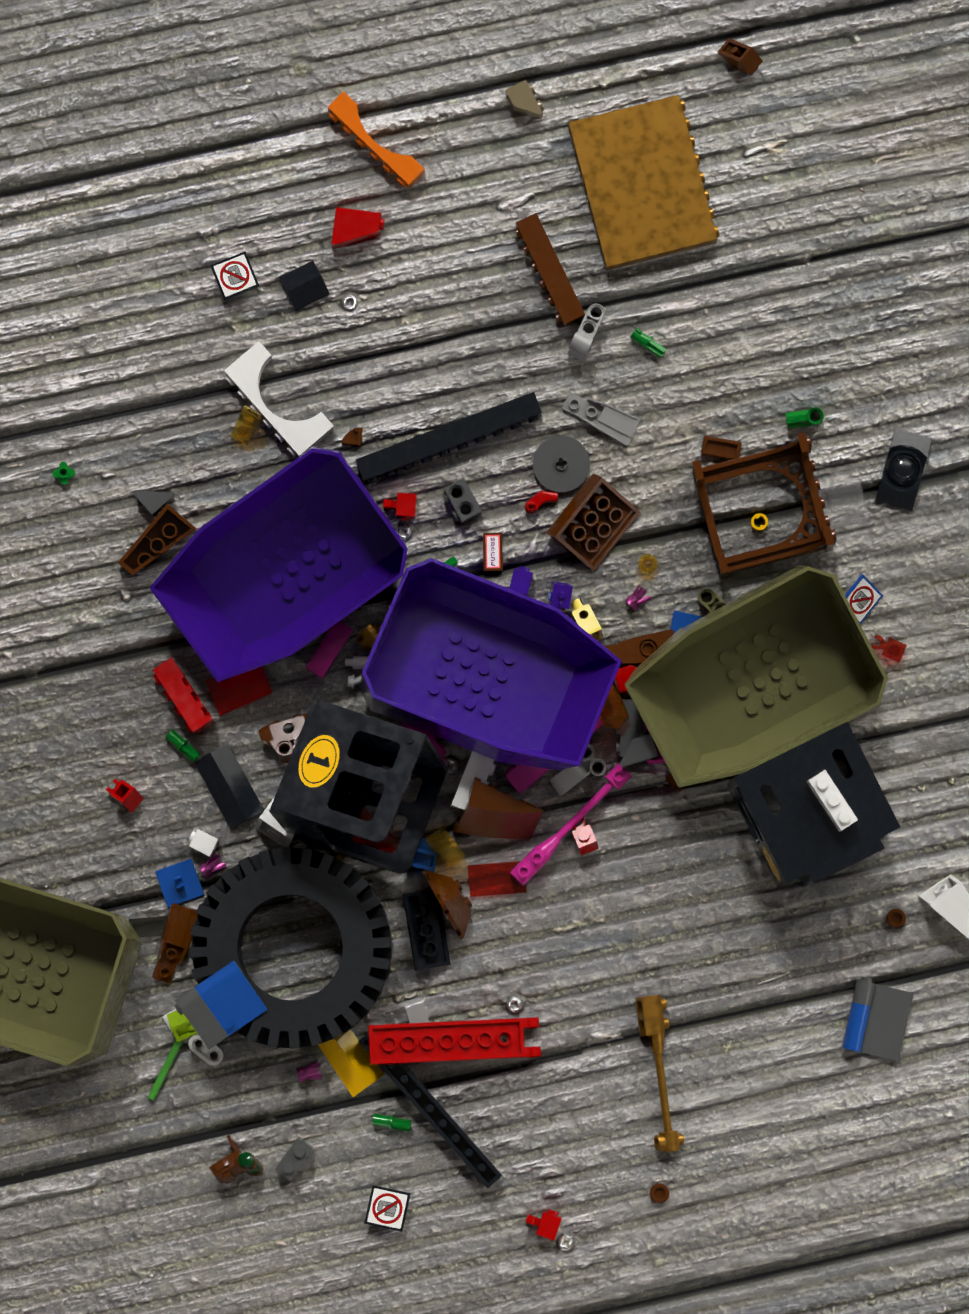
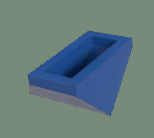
[411,838,438,872]

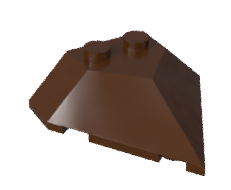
[422,870,472,940]

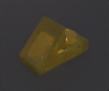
[230,405,262,446]

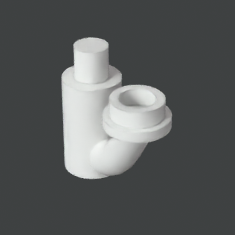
[345,656,369,689]

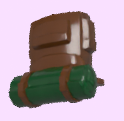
[209,1135,264,1184]

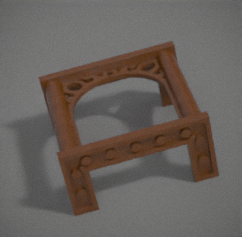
[692,432,837,579]

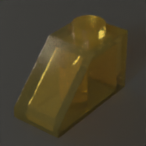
[427,826,466,868]

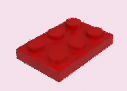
[205,666,273,716]

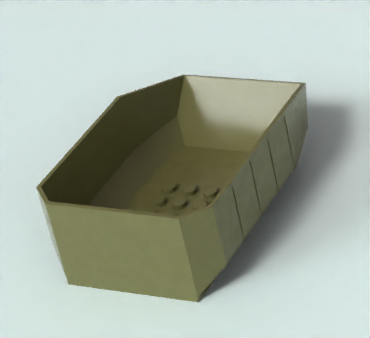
[624,565,888,787]
[0,877,143,1066]

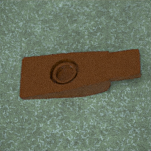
[604,629,674,665]
[152,903,198,983]

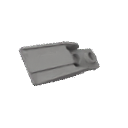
[562,393,640,446]

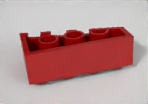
[153,657,215,735]

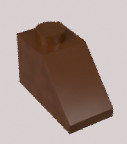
[717,38,763,75]

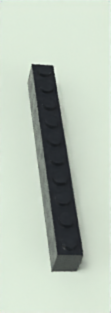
[355,392,542,484]
[358,1033,502,1188]

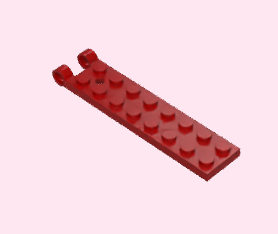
[368,1017,541,1065]

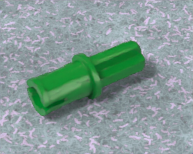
[630,328,666,358]
[165,729,200,762]
[372,1113,412,1131]

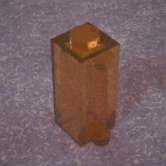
[600,682,630,728]

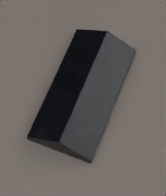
[194,744,264,830]
[402,890,451,971]

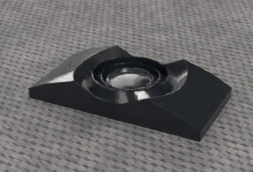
[875,428,932,511]

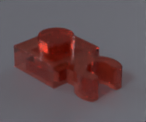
[871,635,907,663]

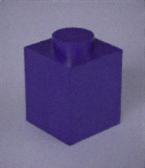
[509,566,533,596]

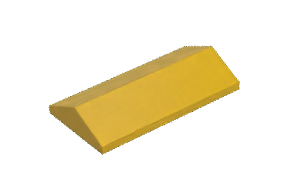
[318,1029,385,1097]

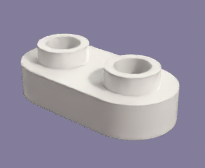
[188,1034,224,1066]

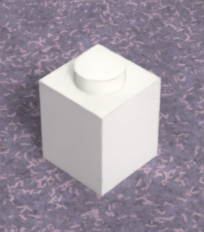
[188,829,220,857]

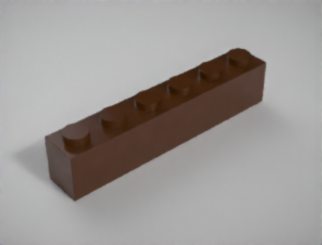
[514,213,585,328]

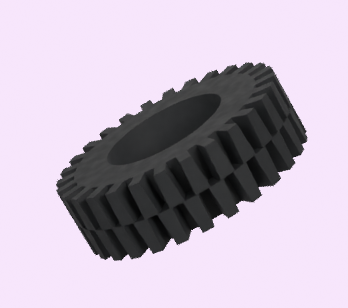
[189,847,392,1049]

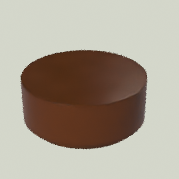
[886,909,906,928]
[650,1183,669,1203]

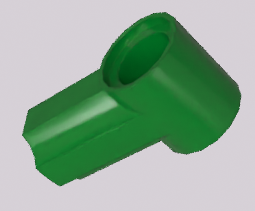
[785,407,824,430]

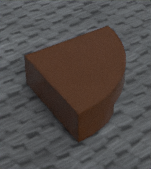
[342,427,363,447]

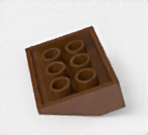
[546,474,641,571]

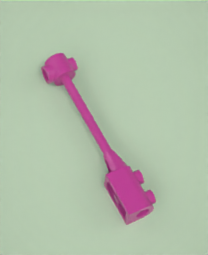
[510,763,632,886]

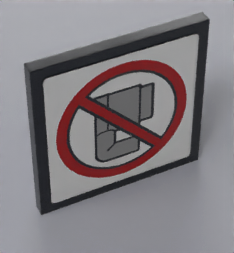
[210,252,260,301]
[364,1185,411,1232]

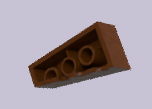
[118,504,197,576]

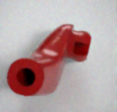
[524,491,558,514]

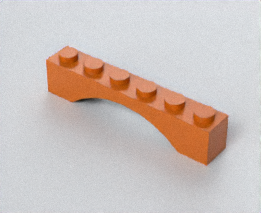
[328,91,425,189]

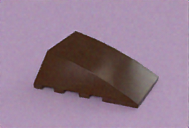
[452,777,543,839]

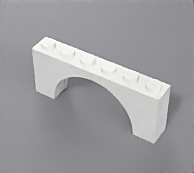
[224,341,335,457]

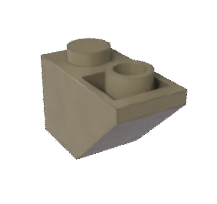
[505,80,544,119]

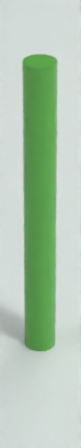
[148,1040,184,1100]

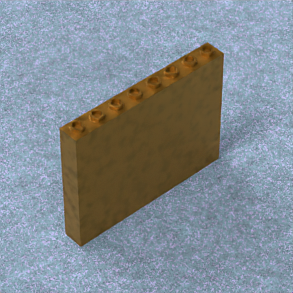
[568,95,719,271]

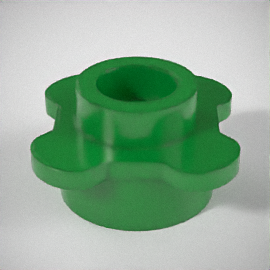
[52,462,75,485]

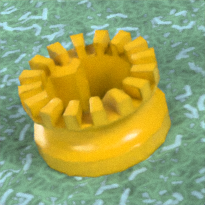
[750,513,768,531]

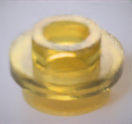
[638,554,658,573]

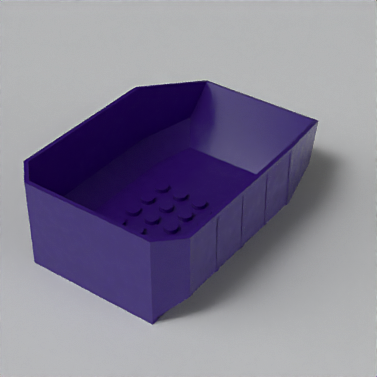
[149,447,408,682]
[360,558,622,770]

